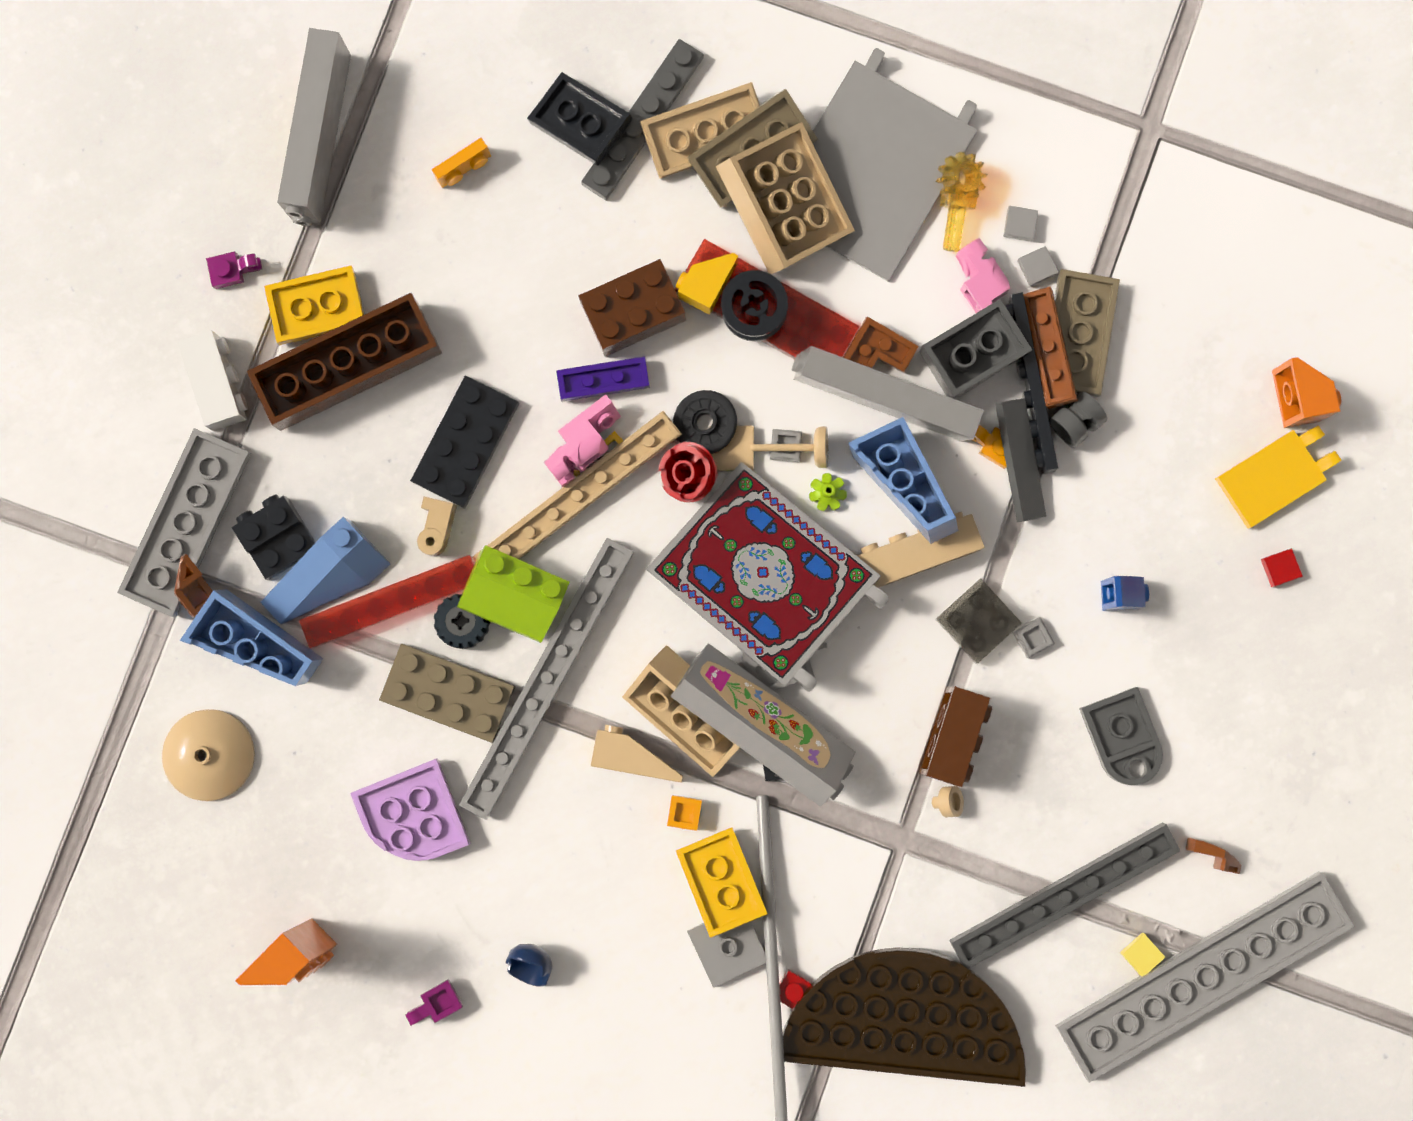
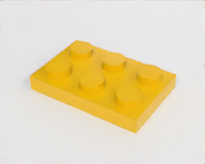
[264,265,364,345]
[676,827,768,938]

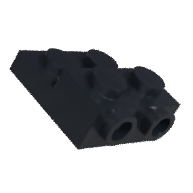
[231,494,316,580]

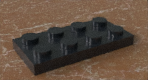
[410,375,520,509]

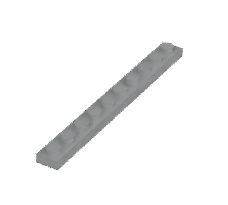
[459,538,634,820]

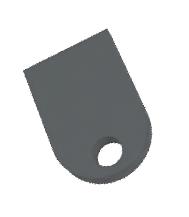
[1079,687,1163,785]

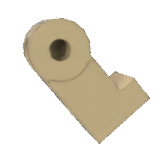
[417,496,457,556]

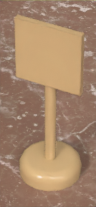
[709,426,829,471]

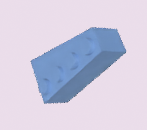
[848,417,959,544]
[180,589,324,686]

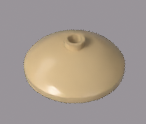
[162,709,255,801]

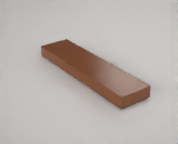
[1023,286,1078,409]

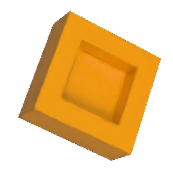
[667,795,702,831]

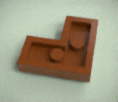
[843,316,919,373]

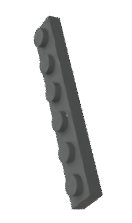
[581,39,704,201]

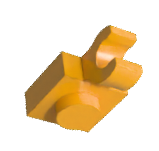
[972,425,1007,469]

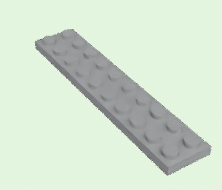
[1055,871,1355,1083]

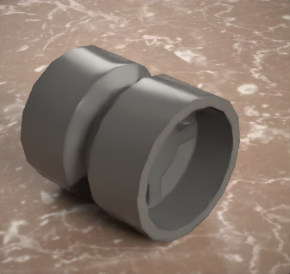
[1049,391,1108,448]

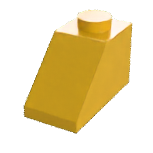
[676,253,738,315]

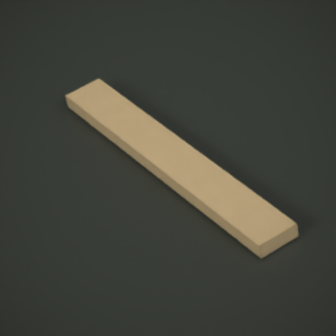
[472,411,682,562]

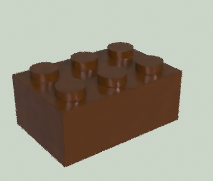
[578,259,686,357]
[919,686,992,787]

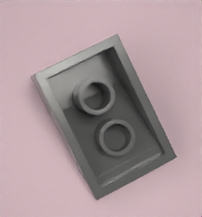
[919,299,1032,399]

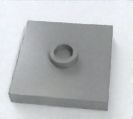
[687,922,766,988]

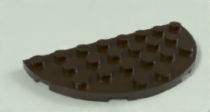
[782,947,1026,1087]

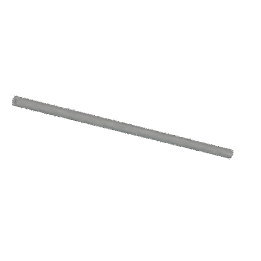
[756,795,788,1121]

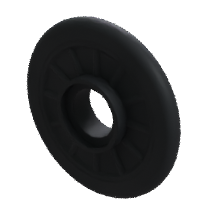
[673,390,737,454]

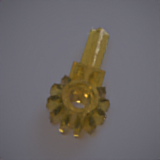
[936,152,989,252]

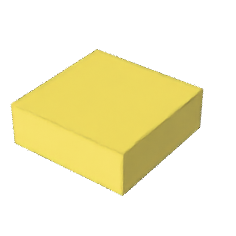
[1120,933,1166,976]

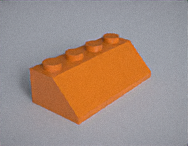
[235,918,337,985]

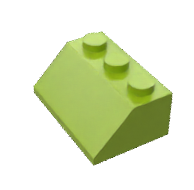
[457,545,570,643]

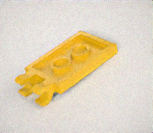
[1215,425,1342,529]

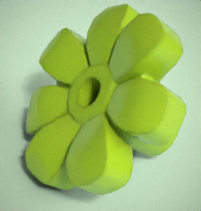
[809,473,847,512]

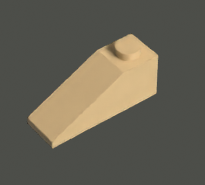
[591,725,683,783]

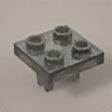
[935,578,1022,664]

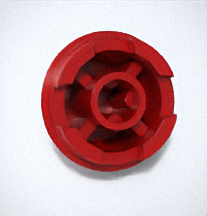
[659,442,718,503]

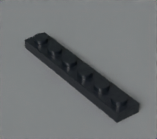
[1005,292,1058,474]

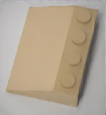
[716,122,855,274]

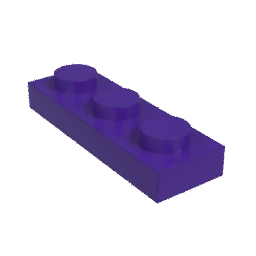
[556,356,650,402]

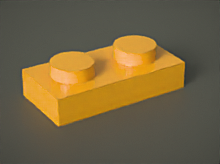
[431,138,491,188]

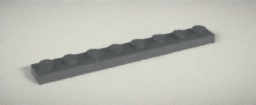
[949,822,1180,968]

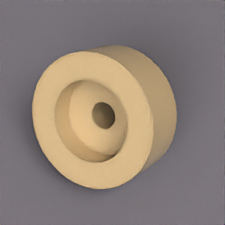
[932,786,964,818]

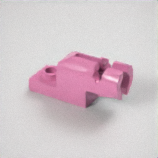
[955,238,1010,313]
[544,394,621,487]

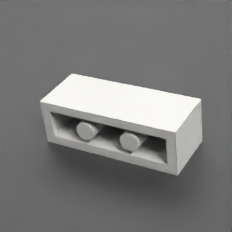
[177,330,248,431]

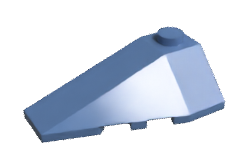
[260,517,390,624]

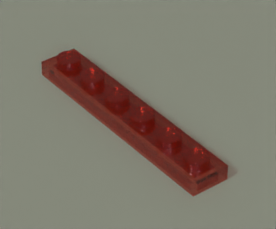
[299,555,475,649]

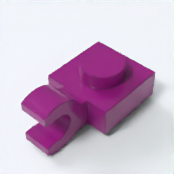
[206,251,262,289]
[405,979,463,1026]

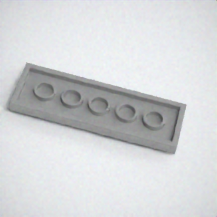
[117,428,252,618]

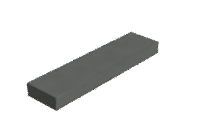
[995,398,1046,522]

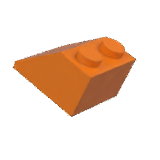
[1272,357,1342,428]

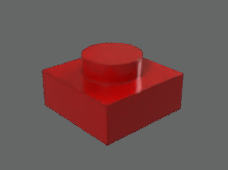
[780,969,812,1009]

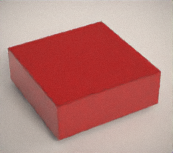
[1261,548,1303,587]

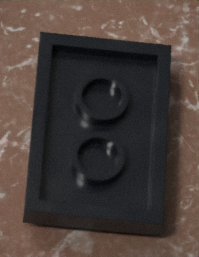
[527,72,633,166]

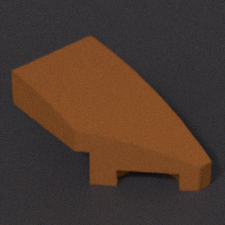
[174,554,213,617]
[1186,838,1242,874]

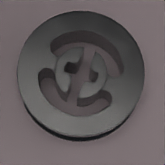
[721,270,788,342]

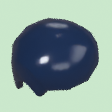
[505,944,553,987]

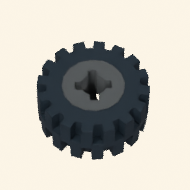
[433,594,490,649]

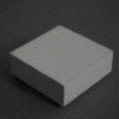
[1003,205,1038,242]
[1017,246,1058,287]
[770,429,802,462]
[1012,617,1055,658]

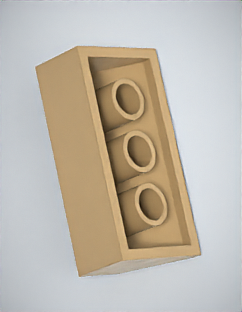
[622,645,740,777]

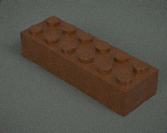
[246,292,442,431]

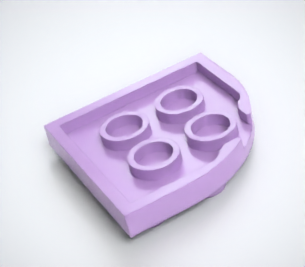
[350,758,471,861]

